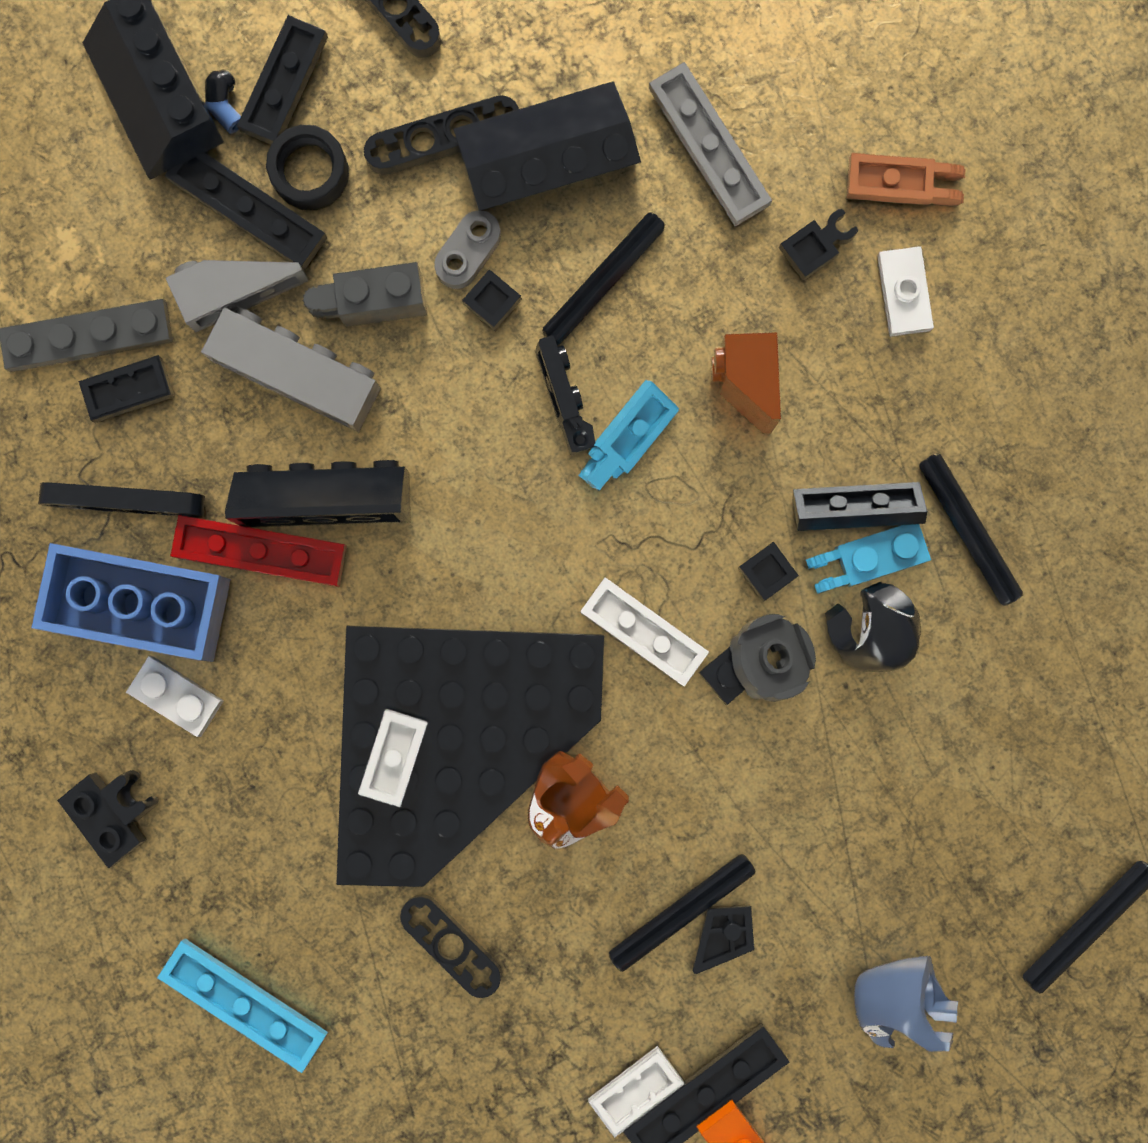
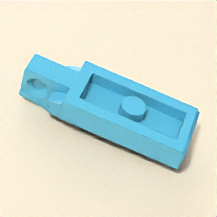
[578,380,679,490]

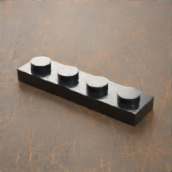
[165,152,327,270]
[623,1023,790,1143]

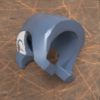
[854,956,958,1052]

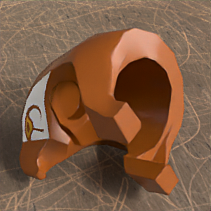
[528,751,629,849]

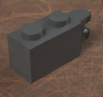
[302,262,428,327]

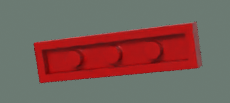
[170,515,347,587]

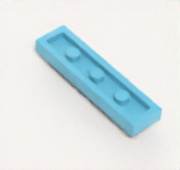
[157,939,328,1073]

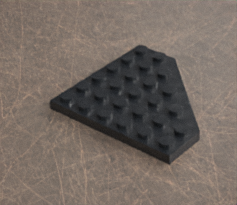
[336,625,604,887]

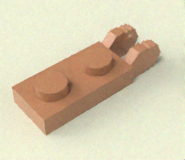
[846,153,965,206]

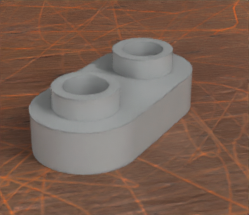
[434,211,501,289]

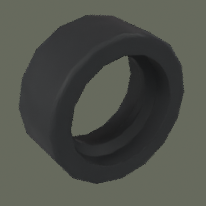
[266,125,349,210]

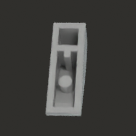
[166,260,309,332]

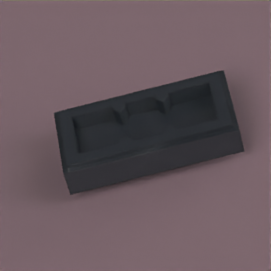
[78,355,175,423]

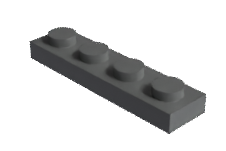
[0,299,174,372]

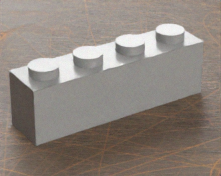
[201,307,381,433]

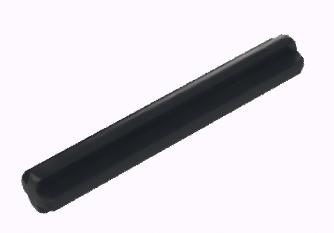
[542,212,665,345]
[919,453,1023,606]
[609,854,756,972]
[1023,861,1148,994]

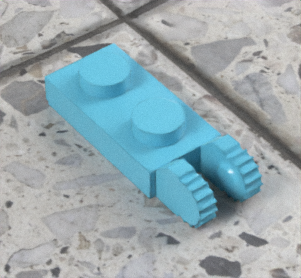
[806,524,931,594]

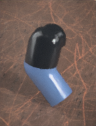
[205,69,241,134]

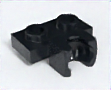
[57,770,159,868]

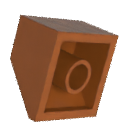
[711,332,781,434]

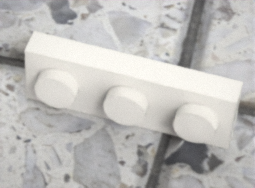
[580,578,709,687]

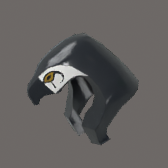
[825,582,921,672]

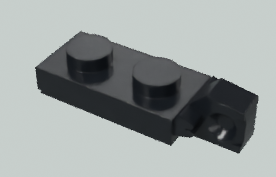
[535,335,595,455]

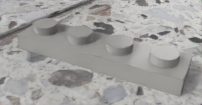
[649,62,772,227]

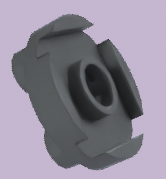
[730,614,816,701]

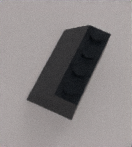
[82,0,224,180]
[454,81,641,211]
[225,460,411,528]

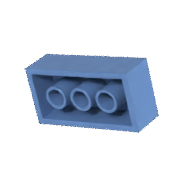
[31,543,231,662]

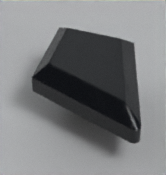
[692,905,754,974]

